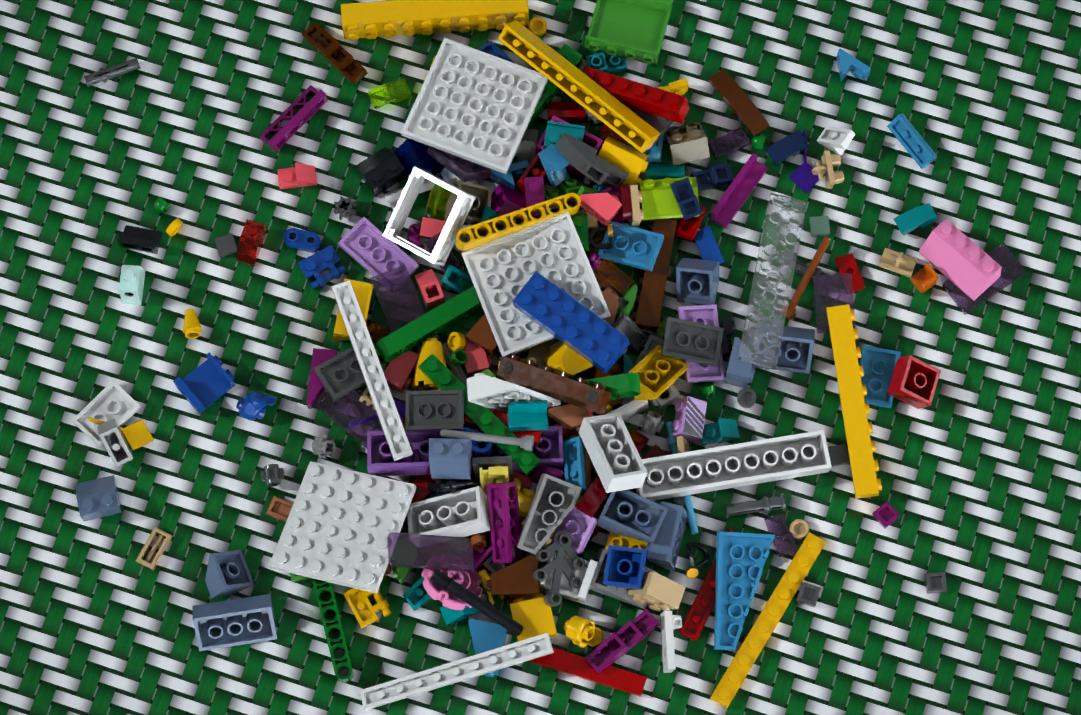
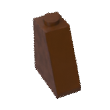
[487,554,539,596]

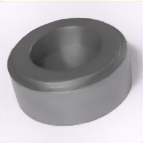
[737,388,757,408]

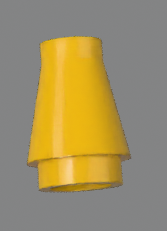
[183,309,202,339]

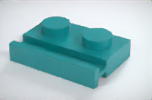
[543,121,585,149]

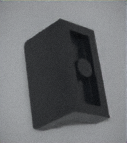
[118,225,162,254]

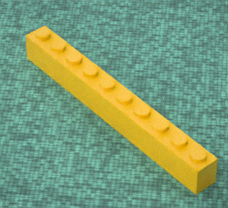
[498,20,660,153]
[826,304,882,499]

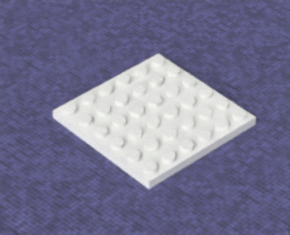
[401,38,548,174]
[461,211,611,357]
[269,461,417,593]

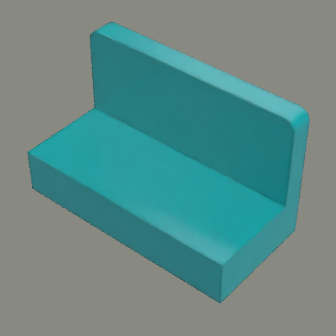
[646,163,685,180]
[507,400,548,431]

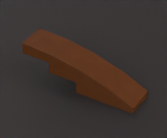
[302,23,368,85]
[709,69,769,136]

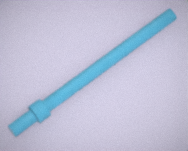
[665,421,699,535]

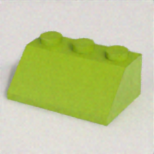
[639,176,700,220]

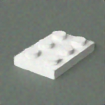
[72,380,141,448]

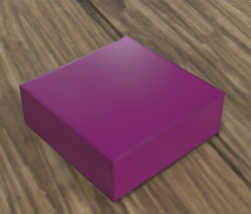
[872,501,900,529]

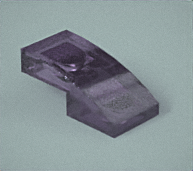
[764,513,798,557]

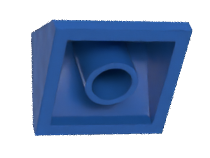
[603,545,647,589]

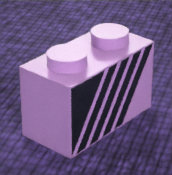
[672,396,707,442]

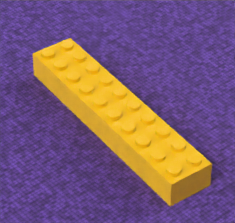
[341,0,529,41]

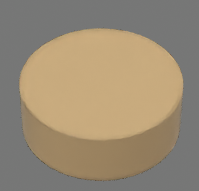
[789,519,809,540]

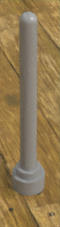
[440,429,534,451]

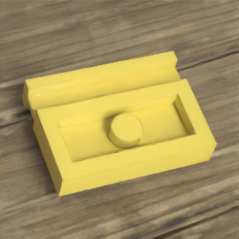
[479,465,510,494]

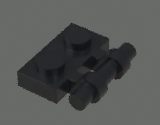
[428,479,478,493]

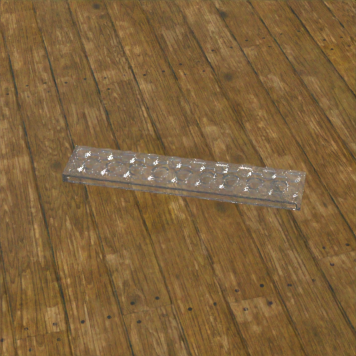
[737,193,807,369]

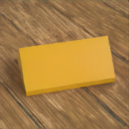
[332,278,373,341]
[628,344,689,400]

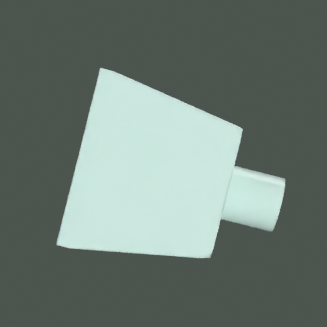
[119,265,146,305]

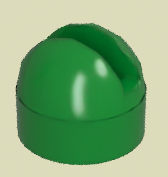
[752,134,766,150]
[154,197,171,213]
[450,349,468,366]
[699,382,716,398]

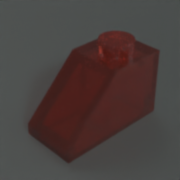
[236,219,267,266]

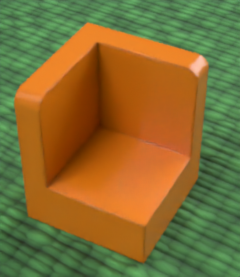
[910,263,939,294]

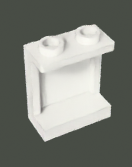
[539,550,598,602]

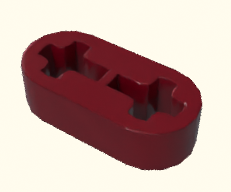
[619,184,632,220]

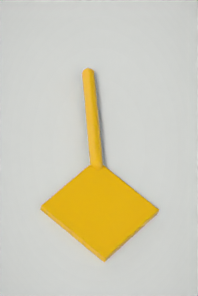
[88,417,154,450]

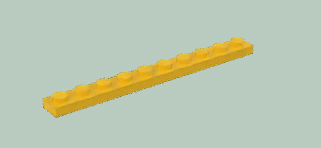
[710,532,826,709]

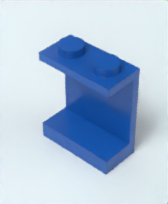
[173,353,235,414]

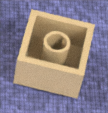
[627,571,686,612]

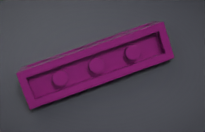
[259,85,327,153]
[710,153,768,229]
[487,482,523,563]

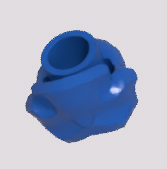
[236,391,277,421]

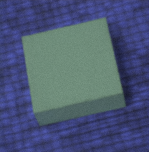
[809,216,830,237]

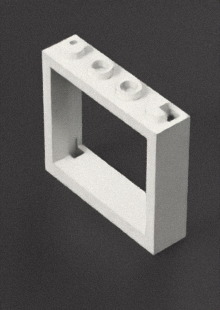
[383,167,476,266]

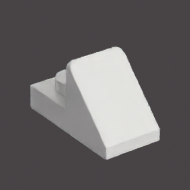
[817,126,855,155]

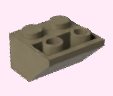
[664,122,710,165]

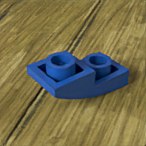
[694,226,725,264]

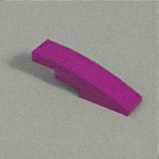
[585,609,660,673]

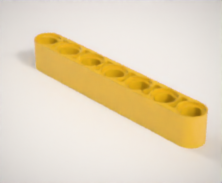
[455,193,581,251]

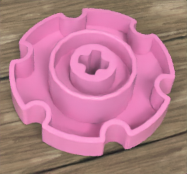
[421,555,483,610]

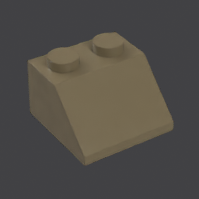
[445,180,492,225]

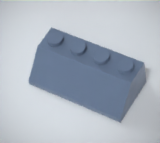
[193,594,277,651]

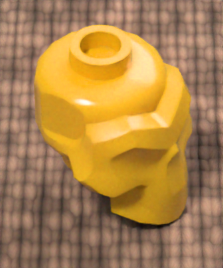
[513,478,535,518]
[564,615,603,648]

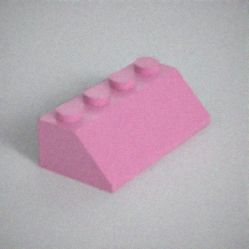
[919,219,1002,301]

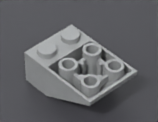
[590,548,658,609]

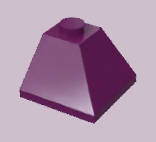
[490,182,526,222]

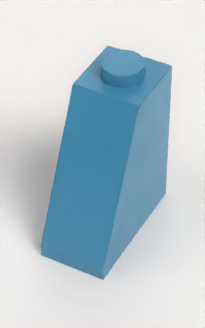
[468,618,508,677]

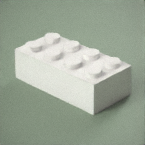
[579,412,648,493]
[407,486,490,549]

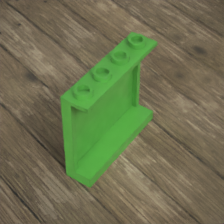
[584,0,673,64]

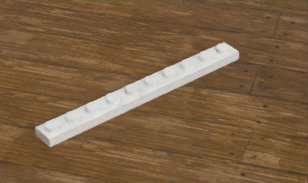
[332,280,413,461]
[359,633,554,710]

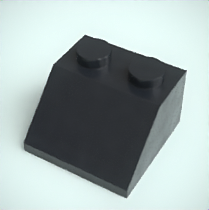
[354,147,406,197]

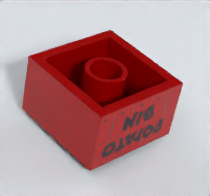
[887,355,941,409]

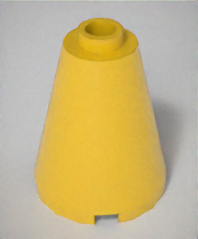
[412,338,447,391]

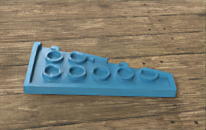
[714,531,775,651]

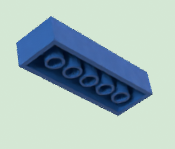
[512,271,630,374]

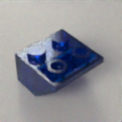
[394,139,448,181]

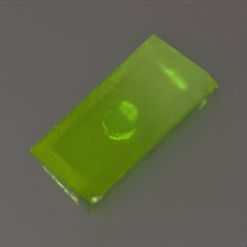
[426,182,455,221]

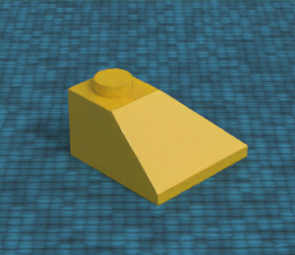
[547,341,594,378]

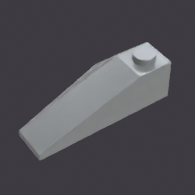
[517,474,581,555]

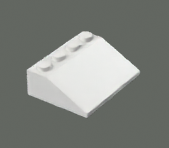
[467,373,561,414]

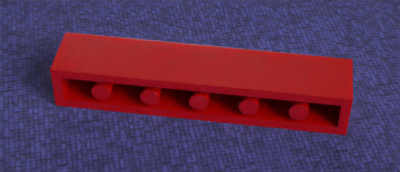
[582,66,690,124]

